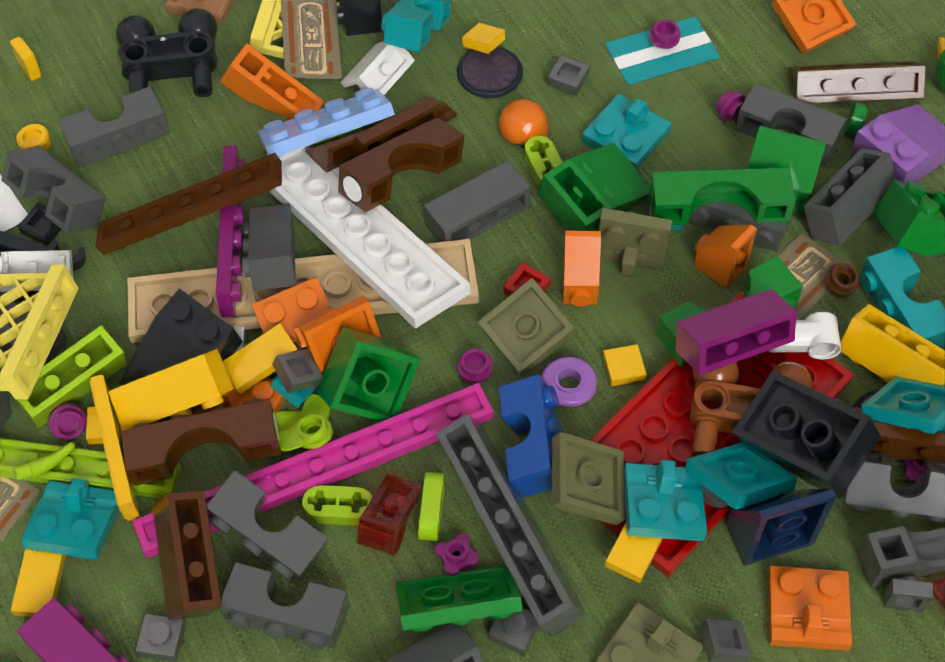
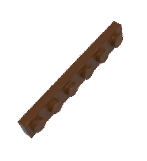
[96,153,282,255]

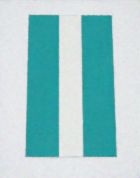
[605,16,720,85]

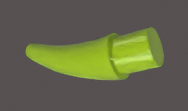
[12,442,75,481]

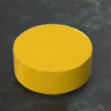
[16,124,52,151]

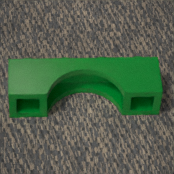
[649,167,796,225]
[656,256,803,367]

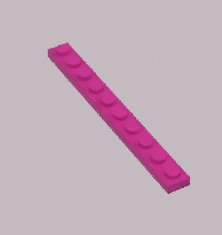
[132,383,494,559]

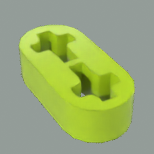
[524,136,563,187]
[418,471,445,541]
[302,485,375,526]

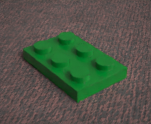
[395,565,523,632]

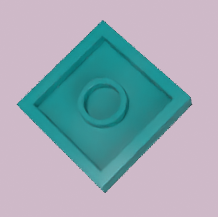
[581,93,672,169]
[862,376,945,434]
[685,442,797,510]
[624,460,707,541]
[21,478,119,560]

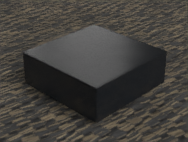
[18,203,62,246]

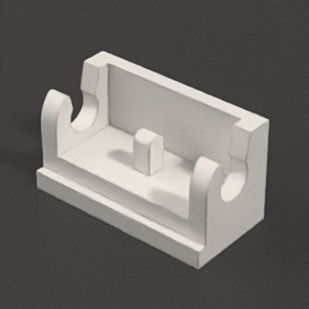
[0,250,73,292]

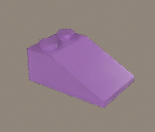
[850,104,945,183]

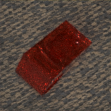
[357,474,422,556]

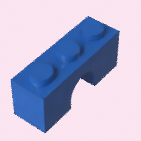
[499,374,563,498]

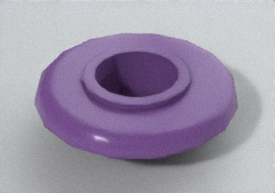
[542,356,598,407]

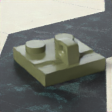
[599,208,672,277]
[478,278,577,377]
[552,432,625,525]
[596,602,705,662]

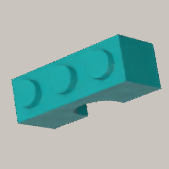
[381,0,452,52]
[859,246,945,348]

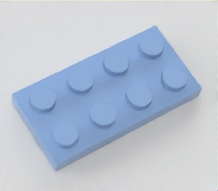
[257,88,395,156]

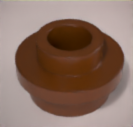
[824,263,859,297]

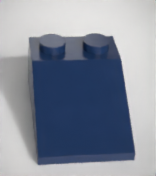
[726,489,836,566]

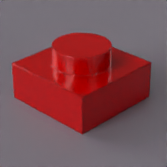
[503,262,551,297]

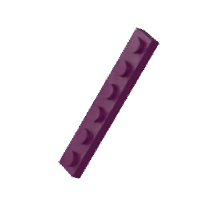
[216,146,246,318]

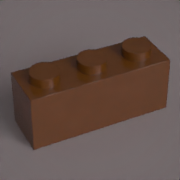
[152,490,221,621]

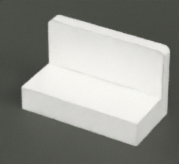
[341,41,415,95]

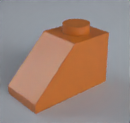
[694,225,757,289]
[562,231,601,307]

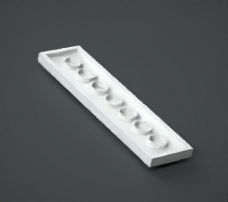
[269,144,471,329]

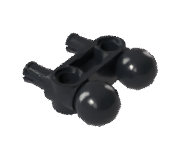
[116,8,218,97]

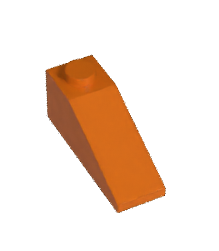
[220,43,325,119]

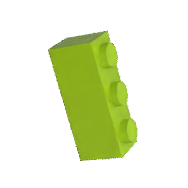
[15,325,127,429]

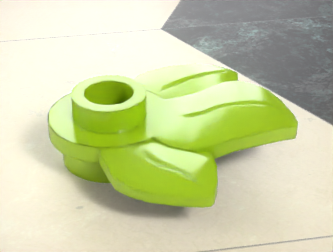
[275,394,333,451]

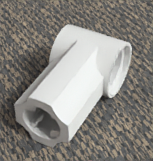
[769,312,841,360]

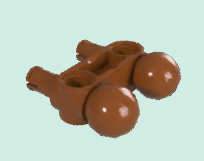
[689,362,813,472]

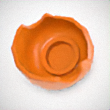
[498,99,549,145]

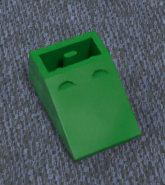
[537,143,650,231]
[873,179,945,256]

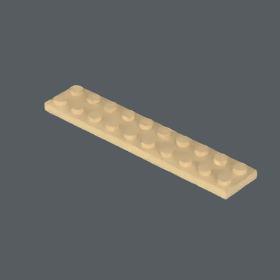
[128,239,479,344]

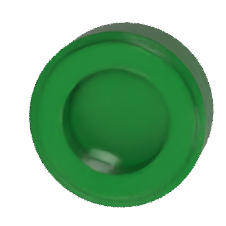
[844,102,868,136]

